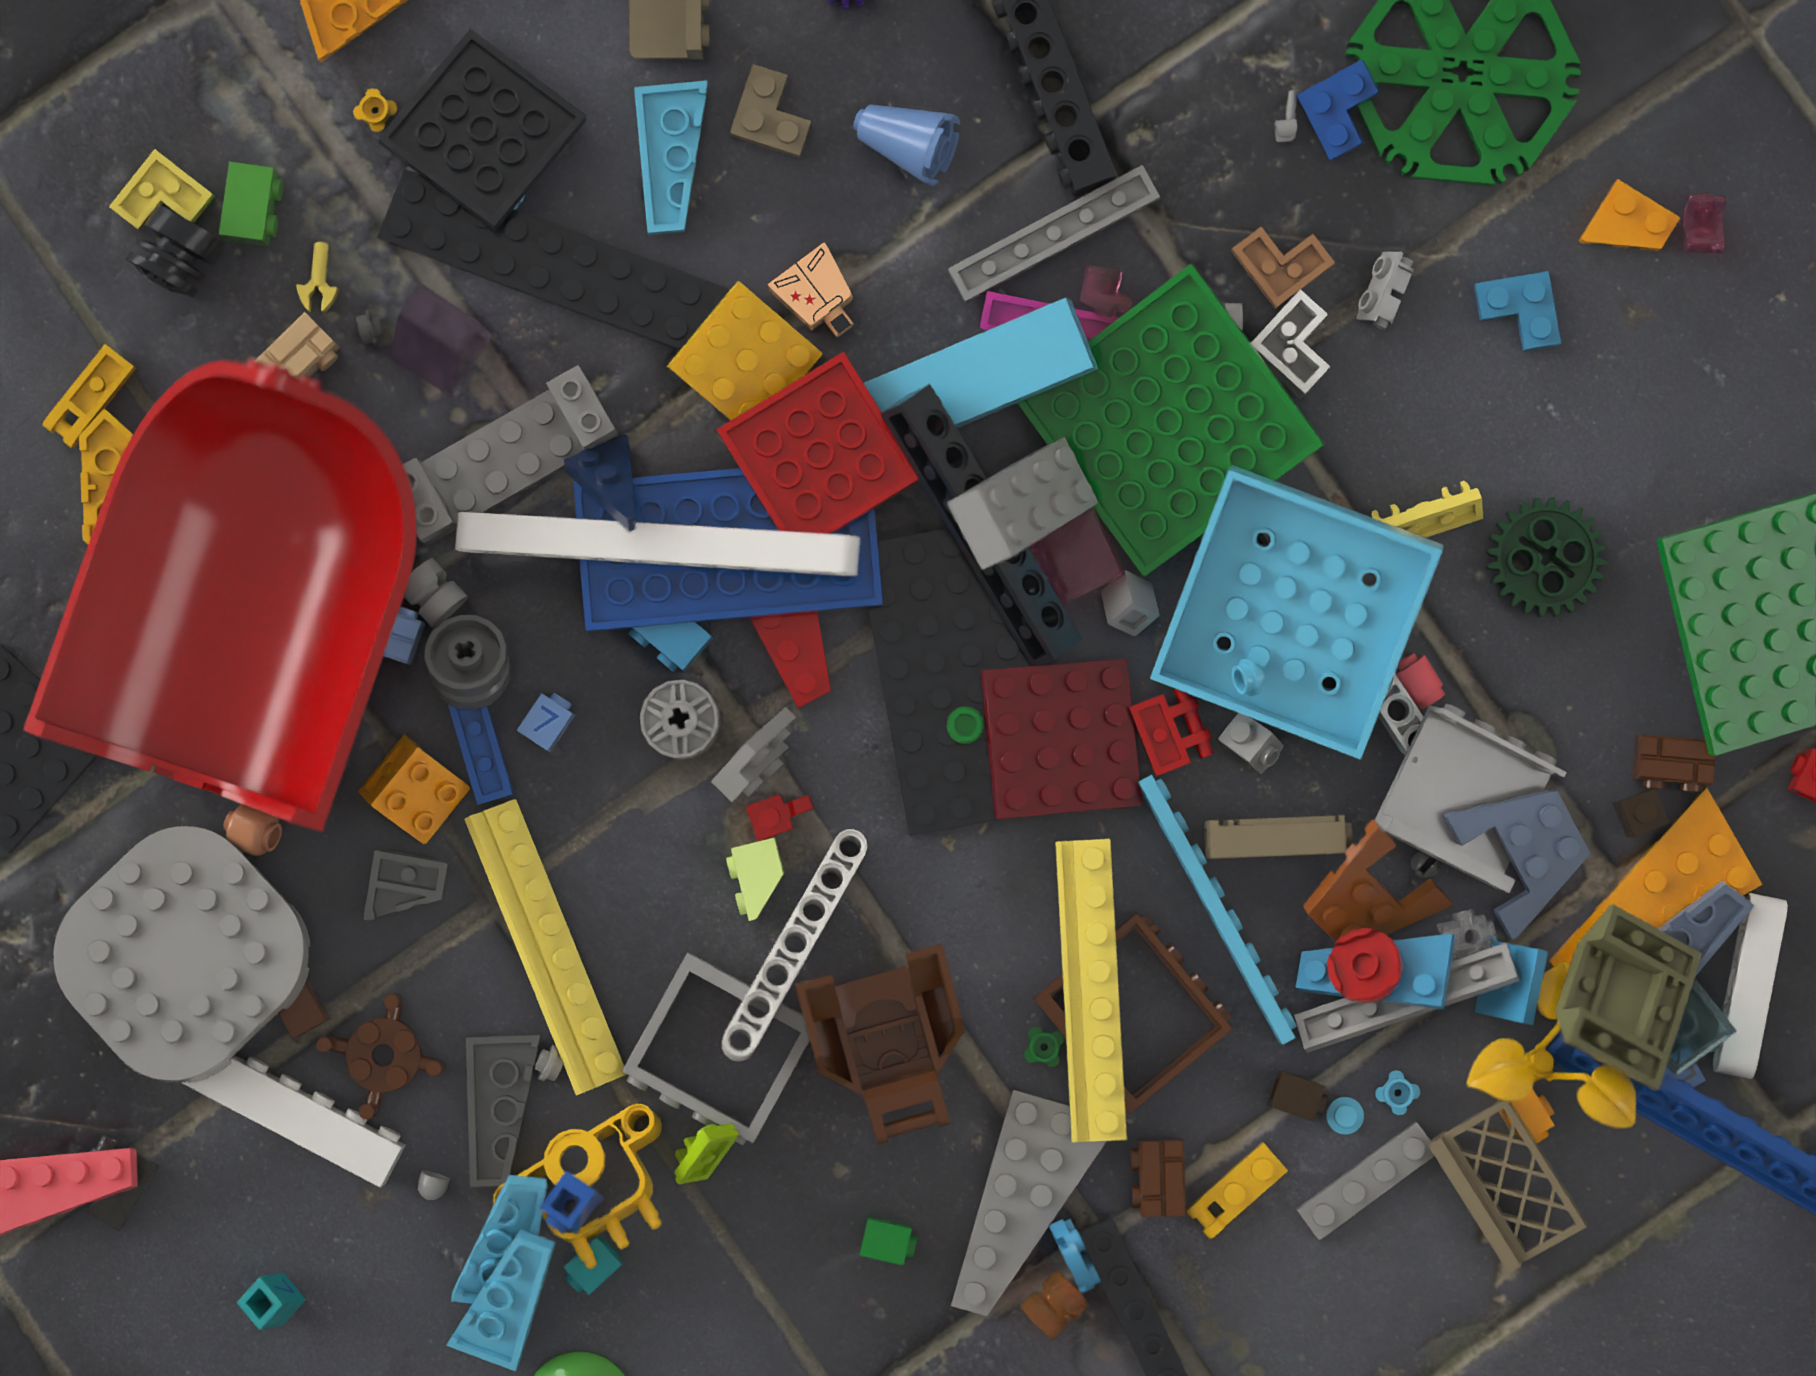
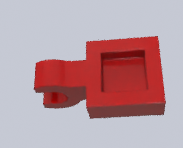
[745,794,814,841]

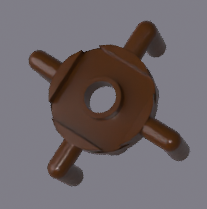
[316,993,446,1120]

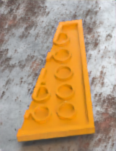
[1548,787,1763,968]

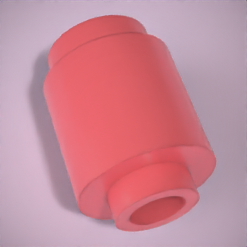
[1395,652,1445,710]

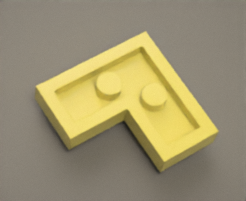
[109,149,215,231]

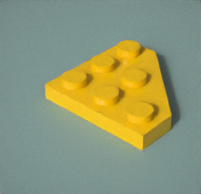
[79,408,133,544]

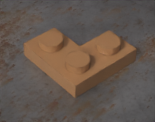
[1231,227,1335,309]

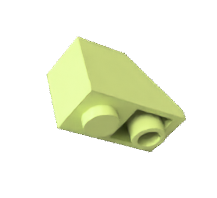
[726,838,784,921]

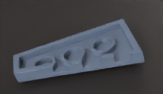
[1658,880,1754,976]

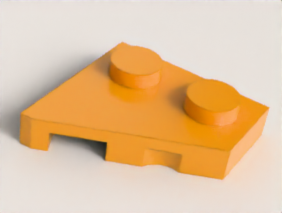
[1579,179,1680,251]

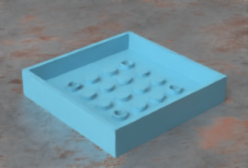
[1150,465,1444,760]

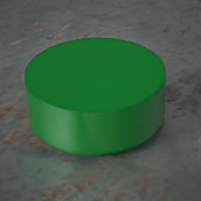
[947,707,984,744]

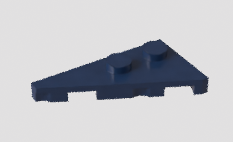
[564,434,637,532]

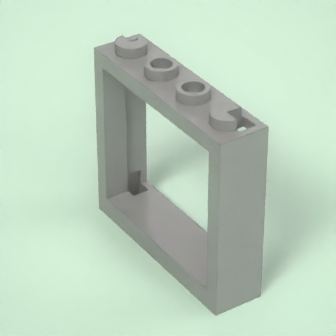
[622,952,810,1145]

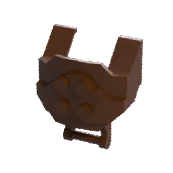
[795,943,965,1145]

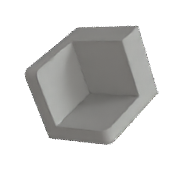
[1101,570,1160,637]

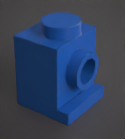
[540,1171,604,1234]

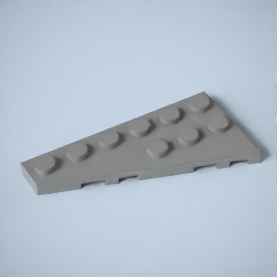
[951,1089,1107,1316]

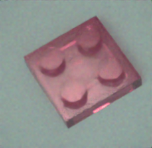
[1029,508,1126,606]

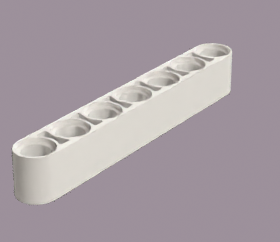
[722,829,867,1061]

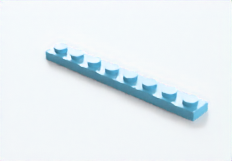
[1138,775,1297,1045]

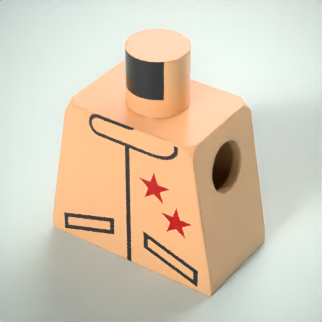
[768,243,854,337]

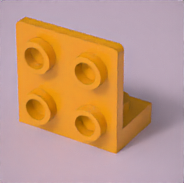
[358,734,470,844]

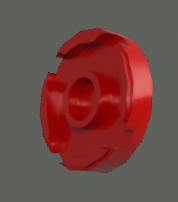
[1327,928,1403,1004]

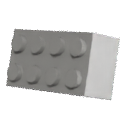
[947,437,1098,569]

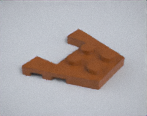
[1303,819,1452,942]

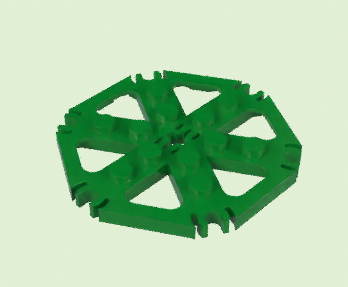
[1345,0,1581,187]

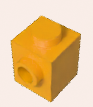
[1494,1088,1555,1143]

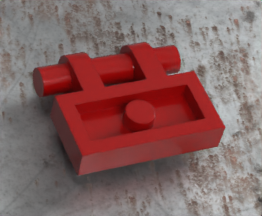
[1129,689,1214,777]

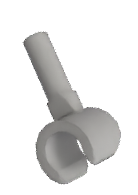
[1275,90,1298,142]

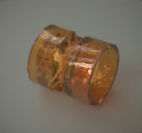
[1019,1269,1091,1341]

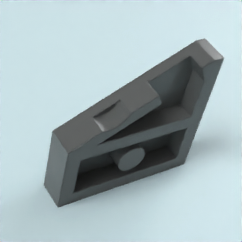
[363,848,450,921]

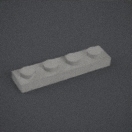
[1296,1121,1434,1241]

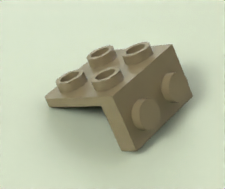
[630,0,710,60]

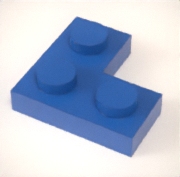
[1297,60,1381,161]

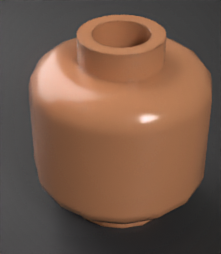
[223,804,282,857]

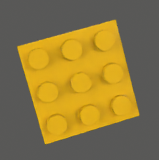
[667,281,823,421]

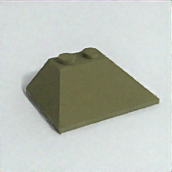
[1555,905,1702,1090]

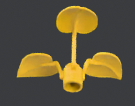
[1467,962,1636,1128]

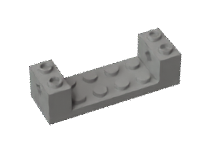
[403,365,619,545]

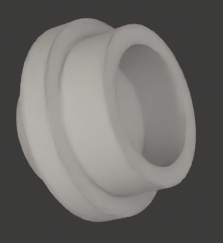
[534,1045,563,1081]

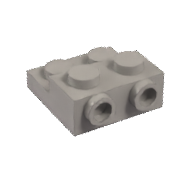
[711,707,796,802]

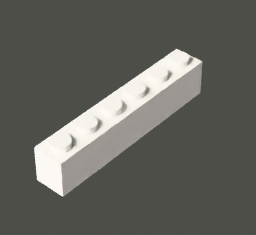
[182,1055,406,1187]

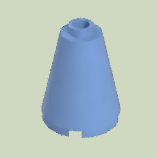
[853,104,960,186]

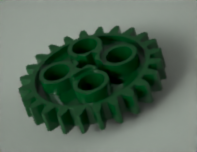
[1485,497,1608,618]

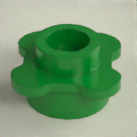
[1024,1027,1064,1067]

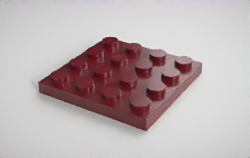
[980,658,1142,820]

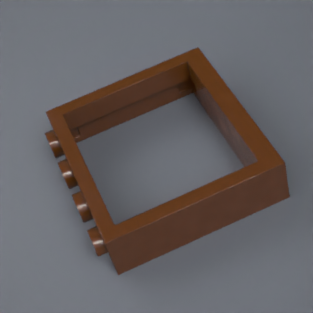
[1033,913,1232,1115]

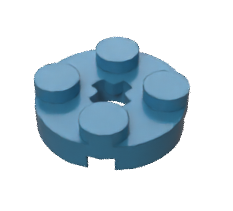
[1049,1219,1101,1294]

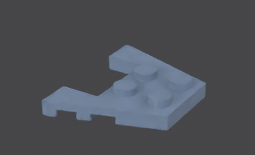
[1442,789,1590,940]

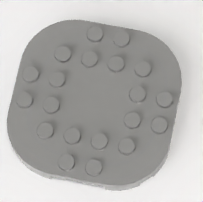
[54,826,311,1083]

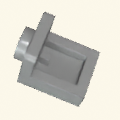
[1218,713,1284,774]

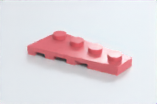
[0,1148,138,1236]

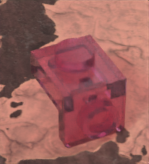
[1682,194,1726,254]
[1080,265,1132,317]

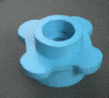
[1375,1070,1420,1115]

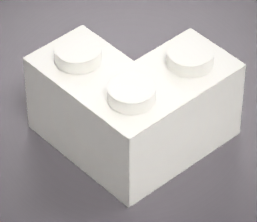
[1251,289,1330,399]

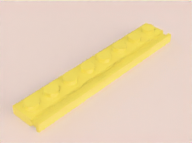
[464,799,627,1095]
[1055,839,1127,1143]

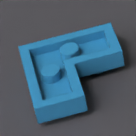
[1474,271,1561,351]

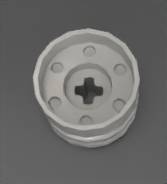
[640,680,722,760]

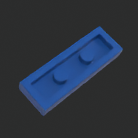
[448,705,514,805]

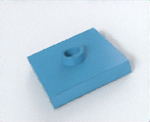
[1474,940,1548,1025]

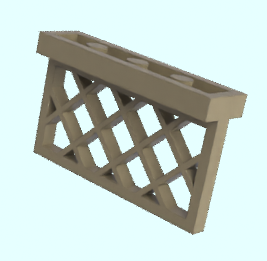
[1428,1100,1588,1273]

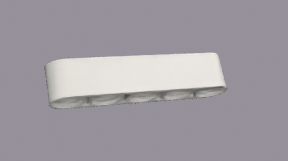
[1713,893,1788,1079]

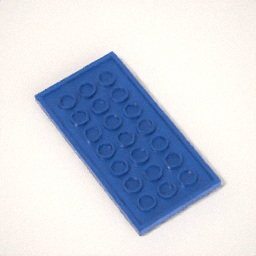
[573,468,883,632]

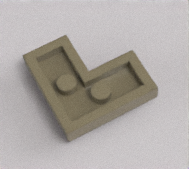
[730,64,811,158]

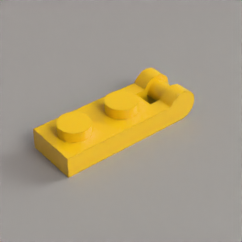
[43,344,137,449]
[1186,1142,1288,1239]

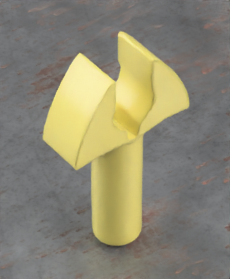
[296,242,339,313]

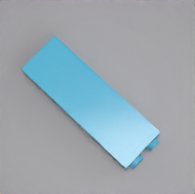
[864,298,1099,428]

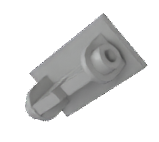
[1356,252,1414,330]

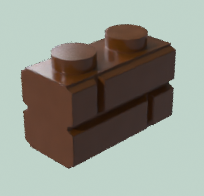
[1632,734,1716,792]
[1131,1138,1186,1217]

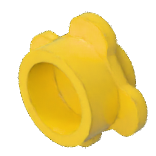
[353,88,398,133]

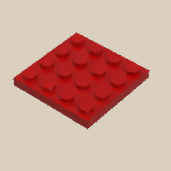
[716,352,920,534]

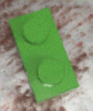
[219,162,283,246]

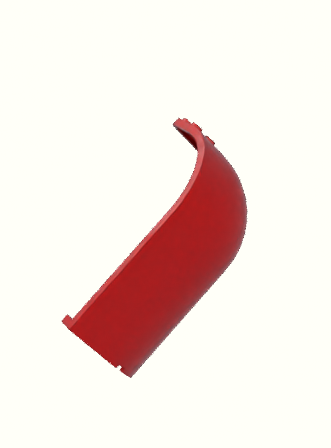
[23,359,416,832]

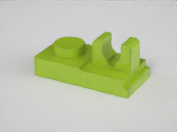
[674,1123,739,1185]

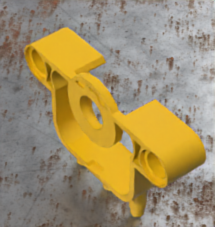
[493,1104,662,1269]

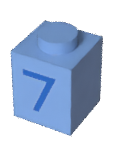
[517,692,576,752]

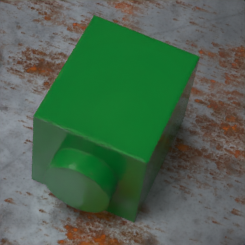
[860,1216,917,1266]

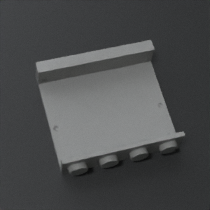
[1375,704,1567,893]

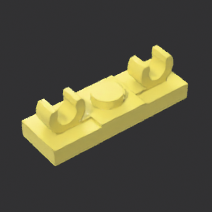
[1372,481,1483,538]

